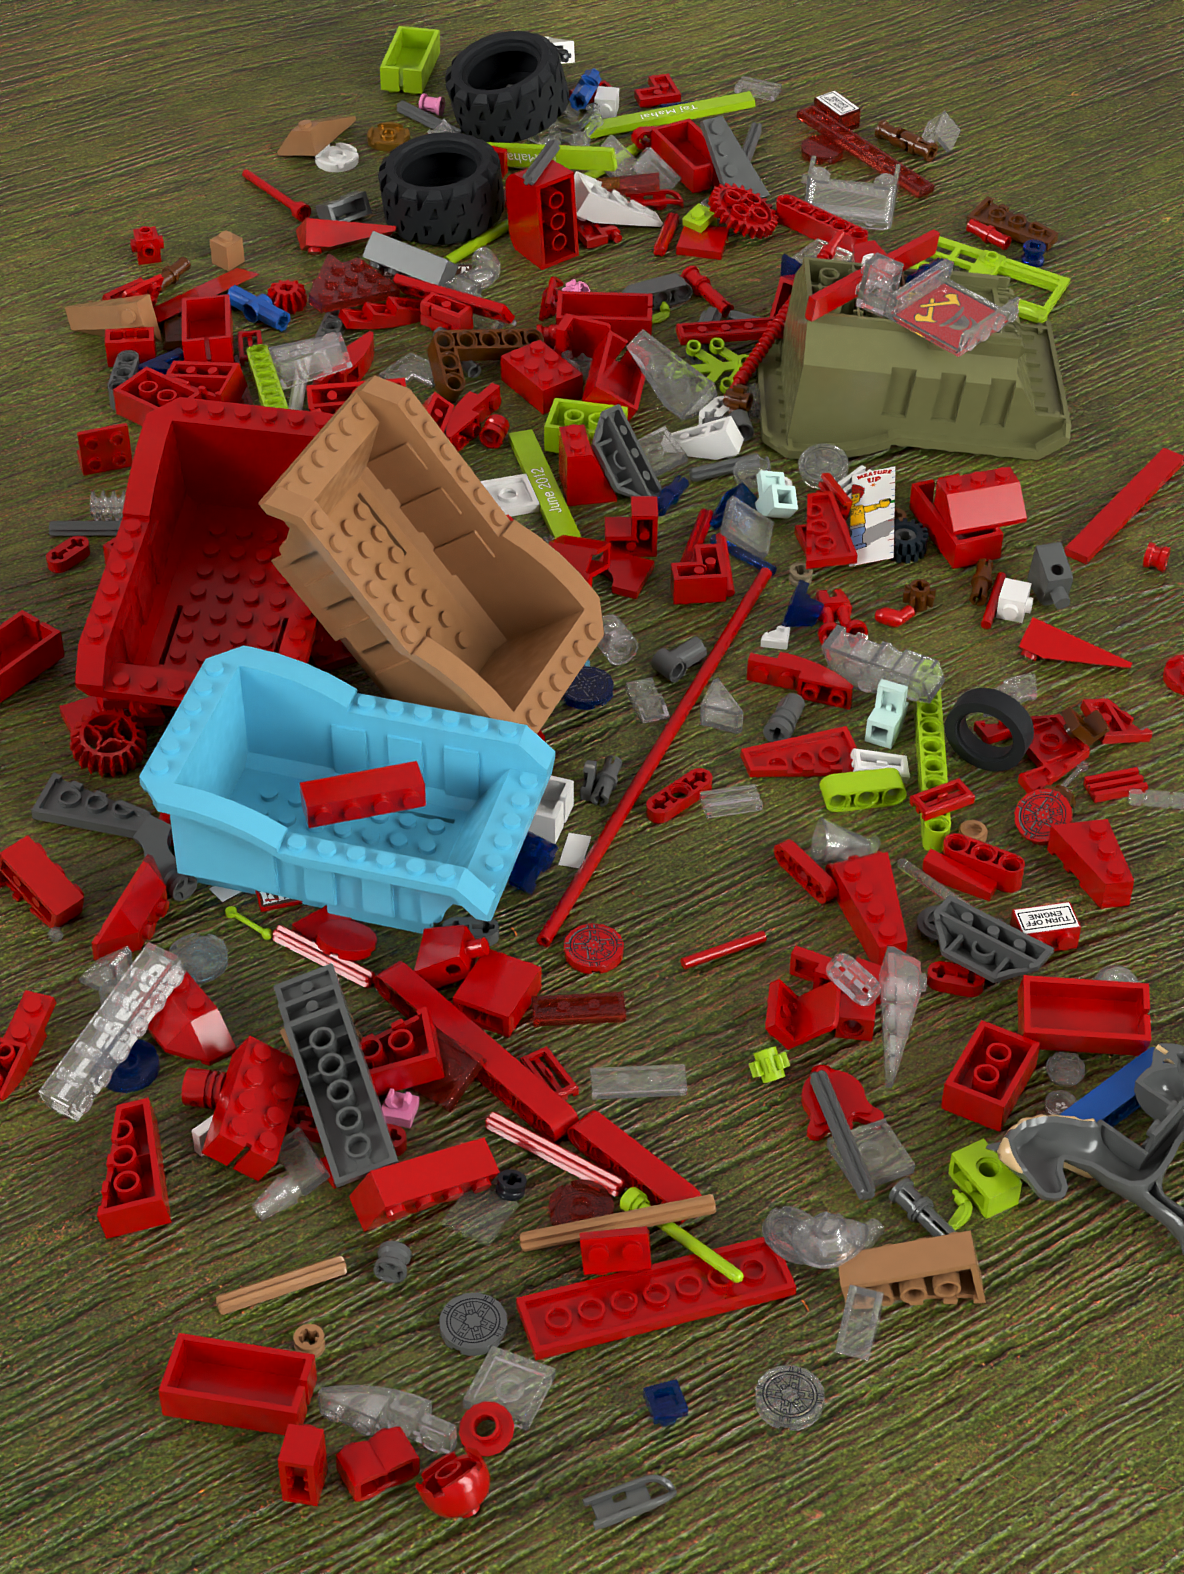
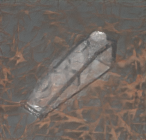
[626,329,718,421]
[879,946,927,1088]

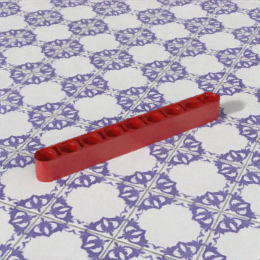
[373,961,579,1142]

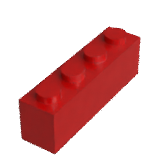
[300,761,426,828]

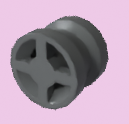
[161,864,197,901]
[373,1241,412,1283]

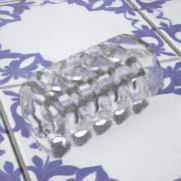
[90,490,126,521]

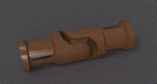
[875,120,938,162]

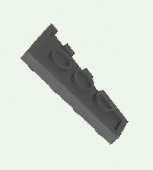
[700,116,770,199]
[31,772,151,838]

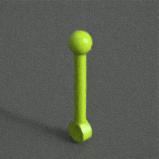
[225,906,273,940]

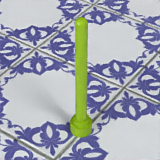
[620,1187,744,1283]

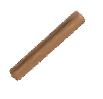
[216,1255,347,1315]

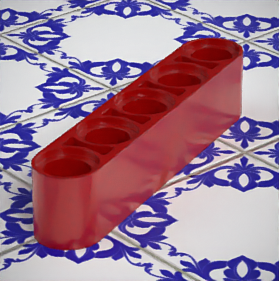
[776,194,868,257]
[567,1110,702,1226]

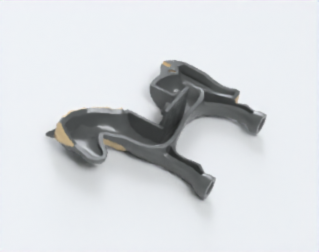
[986,1043,1184,1256]

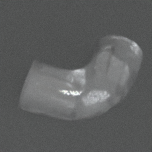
[462,247,501,294]

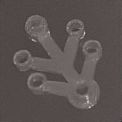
[547,99,604,146]

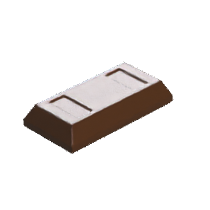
[162,317,183,351]

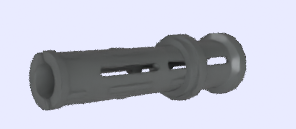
[889,1178,956,1237]

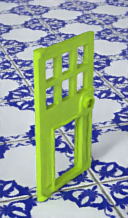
[910,236,1071,323]

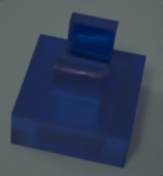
[643,1379,688,1427]

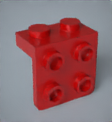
[102,274,164,306]
[553,313,611,362]
[765,978,841,1050]
[580,1226,652,1275]

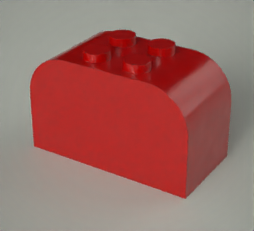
[505,160,579,270]

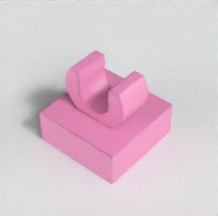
[382,1088,419,1128]

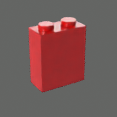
[453,949,542,1038]

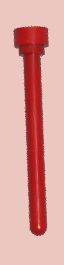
[242,169,311,222]

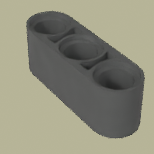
[622,273,693,311]
[108,350,141,411]

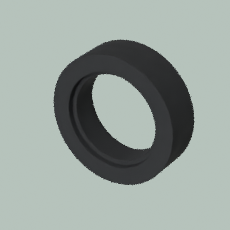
[945,688,1034,771]

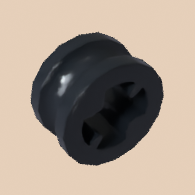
[496,1169,527,1201]

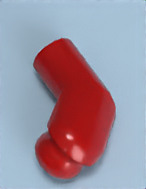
[875,605,915,628]

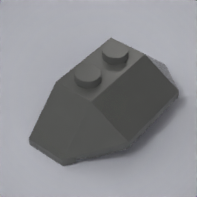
[591,404,665,499]
[933,895,1054,983]

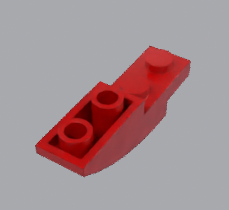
[312,331,375,385]
[446,383,501,451]
[747,652,853,710]
[789,945,914,1004]
[0,990,56,1102]

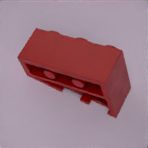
[165,361,248,403]
[1047,819,1134,909]

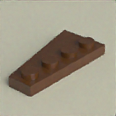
[966,196,1059,251]

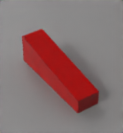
[921,848,998,902]

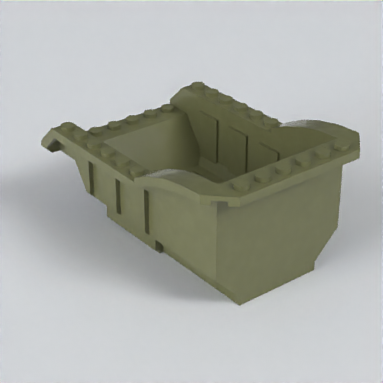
[756,257,1071,460]

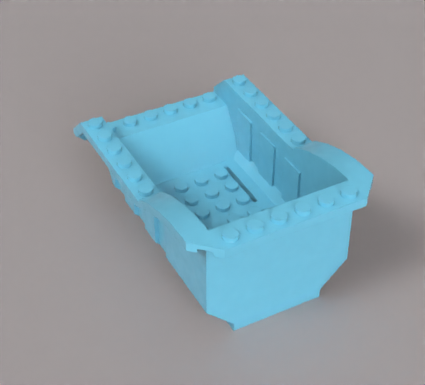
[139,646,555,934]

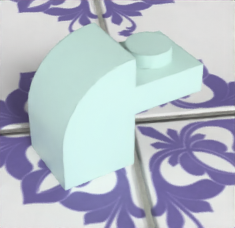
[755,470,798,519]
[865,679,909,749]

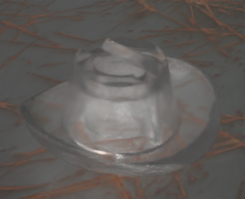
[791,1211,868,1269]

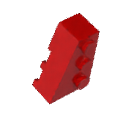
[0,835,85,931]

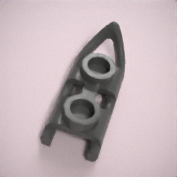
[582,1474,677,1531]

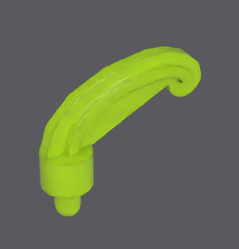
[652,301,670,324]
[939,1189,973,1231]

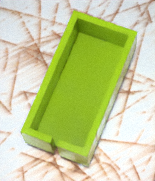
[380,26,440,95]

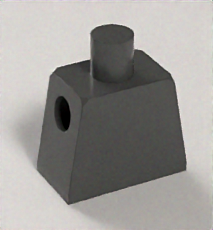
[1027,542,1073,609]

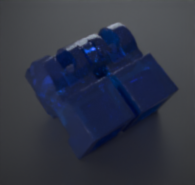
[507,831,559,895]

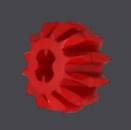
[267,279,307,315]

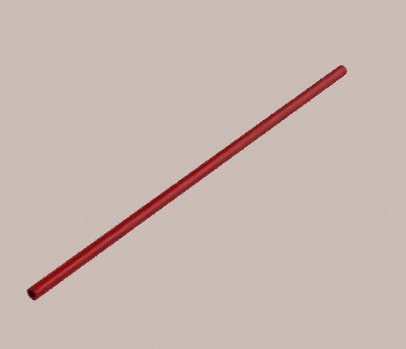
[536,567,772,947]

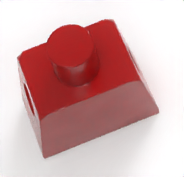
[414,925,490,989]

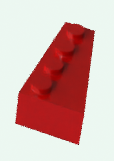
[97,1097,172,1239]
[349,1137,500,1232]

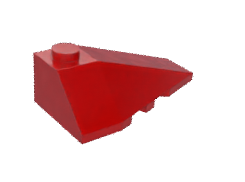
[296,218,396,255]
[1018,617,1133,669]

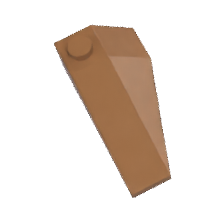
[277,116,356,156]
[65,294,162,342]

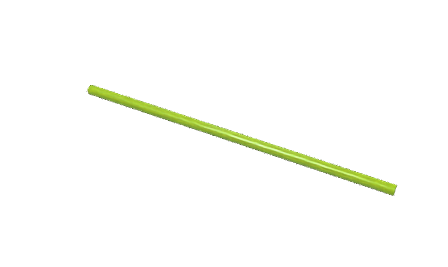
[443,136,650,264]

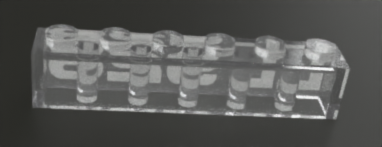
[38,942,186,1122]

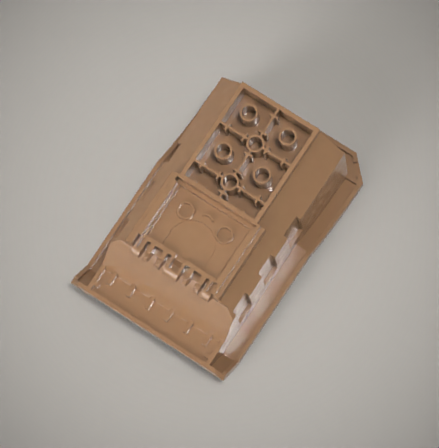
[258,375,604,734]

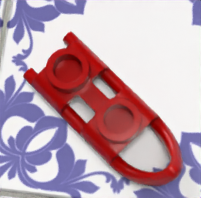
[626,189,684,210]
[538,276,564,321]

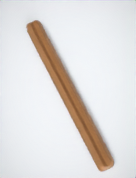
[519,1194,716,1252]

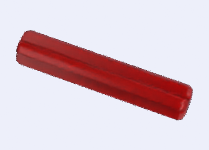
[653,212,679,257]

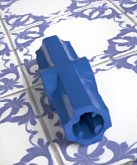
[569,68,602,111]
[227,285,290,332]

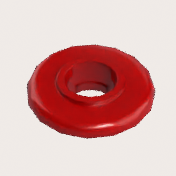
[459,1401,514,1457]

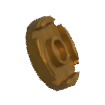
[367,122,410,152]

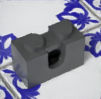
[315,191,372,222]

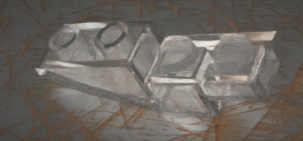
[318,1385,457,1454]

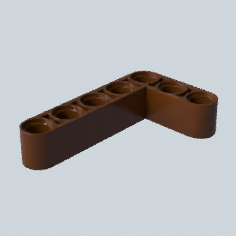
[427,328,544,403]

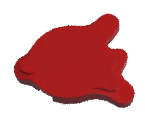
[801,1065,884,1141]

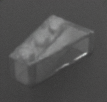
[268,332,353,390]

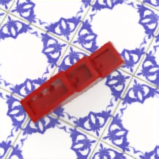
[338,296,422,330]

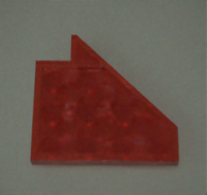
[308,254,400,313]

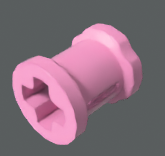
[419,93,445,116]

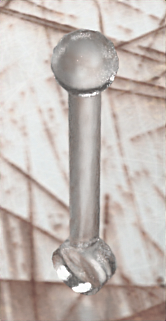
[1061,761,1089,787]

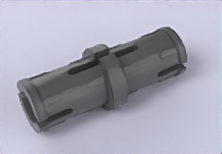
[590,755,622,807]

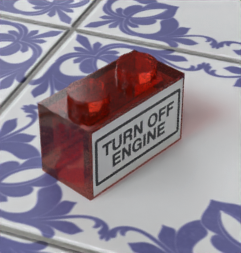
[813,90,861,135]

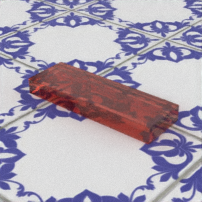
[532,992,626,1027]

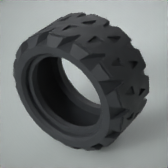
[445,31,569,143]
[378,132,505,245]

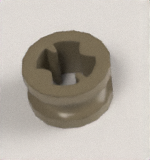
[789,562,813,587]

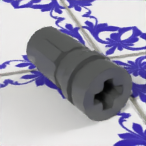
[763,693,805,742]

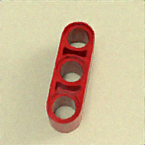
[942,833,1025,893]

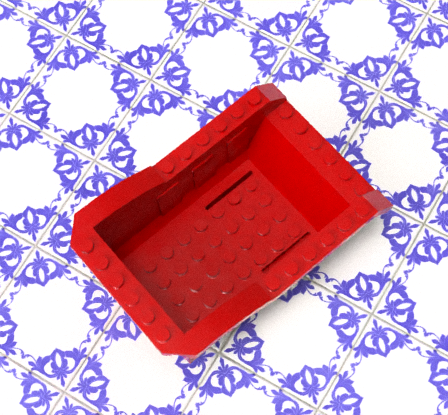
[75,397,334,707]

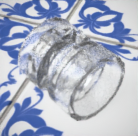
[597,615,638,665]

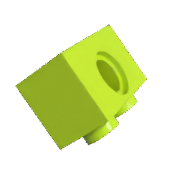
[948,1138,1022,1219]

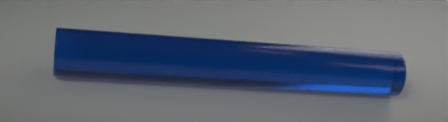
[709,534,777,576]

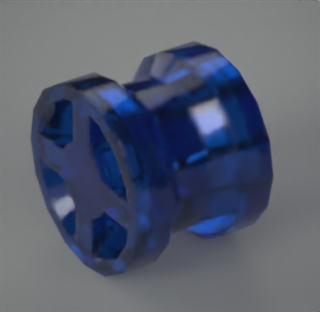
[1021,240,1046,268]

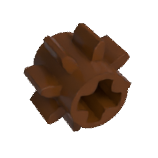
[723,384,753,414]
[902,579,936,612]

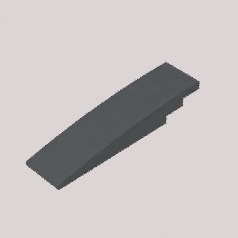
[273,963,399,1188]

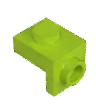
[682,203,718,233]

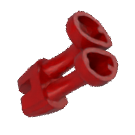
[814,589,868,651]

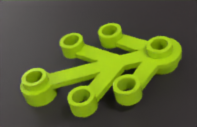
[664,338,753,396]

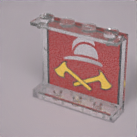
[884,258,1020,357]

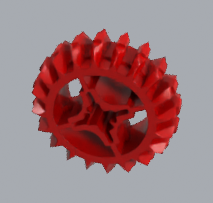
[70,706,147,778]

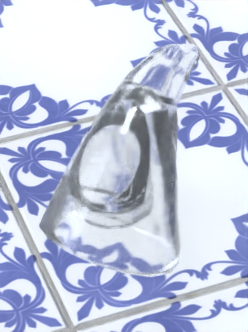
[811,817,881,864]

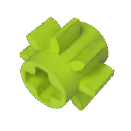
[748,1046,790,1083]

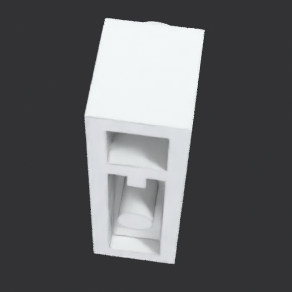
[660,416,744,460]

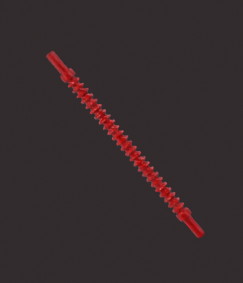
[724,230,845,395]

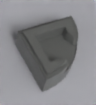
[580,760,597,801]

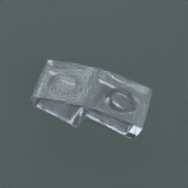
[625,677,670,724]

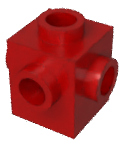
[130,226,164,265]

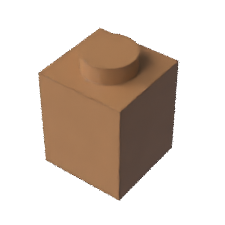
[210,230,245,271]

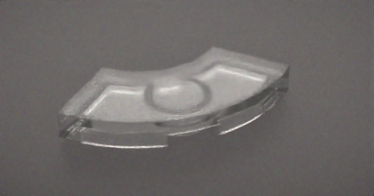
[983,674,1037,717]

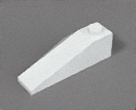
[574,171,663,227]

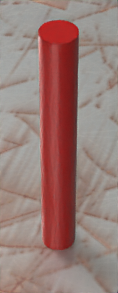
[716,533,735,597]
[981,572,1007,629]
[680,930,767,970]

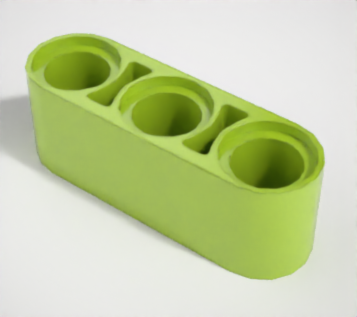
[819,768,907,812]

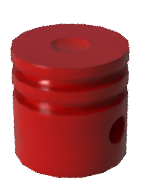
[182,1067,227,1109]

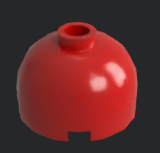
[415,1447,490,1518]

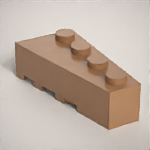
[837,1230,986,1307]

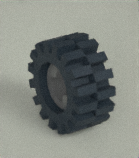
[889,518,928,564]

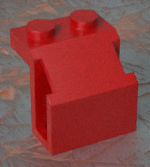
[549,535,611,587]

